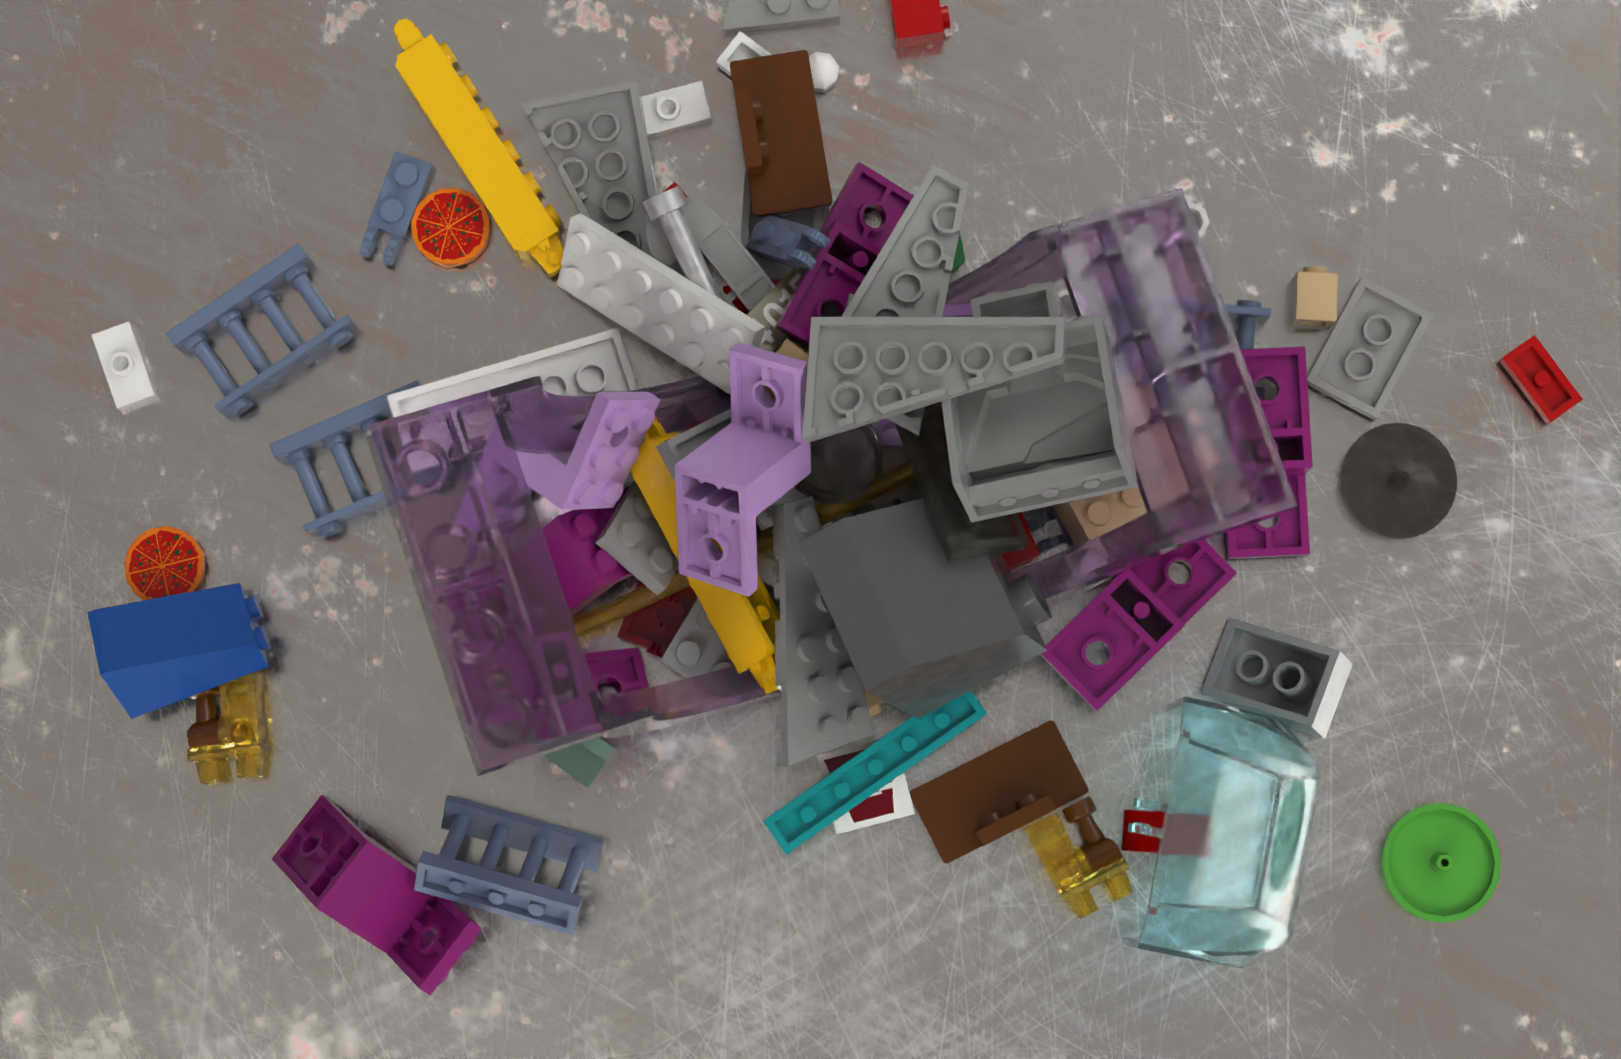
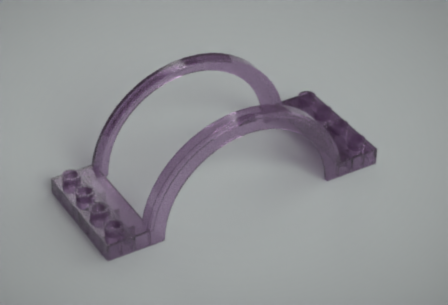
[366,188,1297,776]

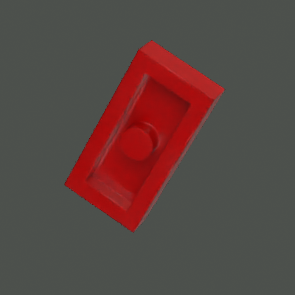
[1499,335,1583,425]

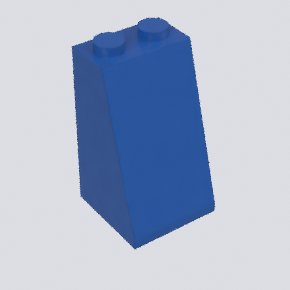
[87,583,271,719]

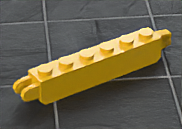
[393,18,564,277]
[630,417,780,695]

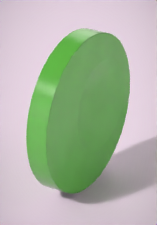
[1380,803,1501,922]

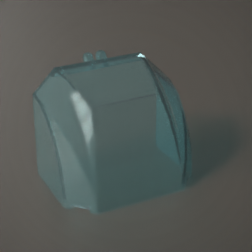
[1123,696,1321,969]

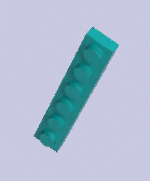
[763,691,987,855]

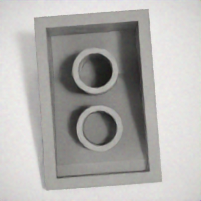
[1201,618,1353,739]

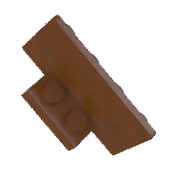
[730,50,832,217]
[910,720,1089,864]

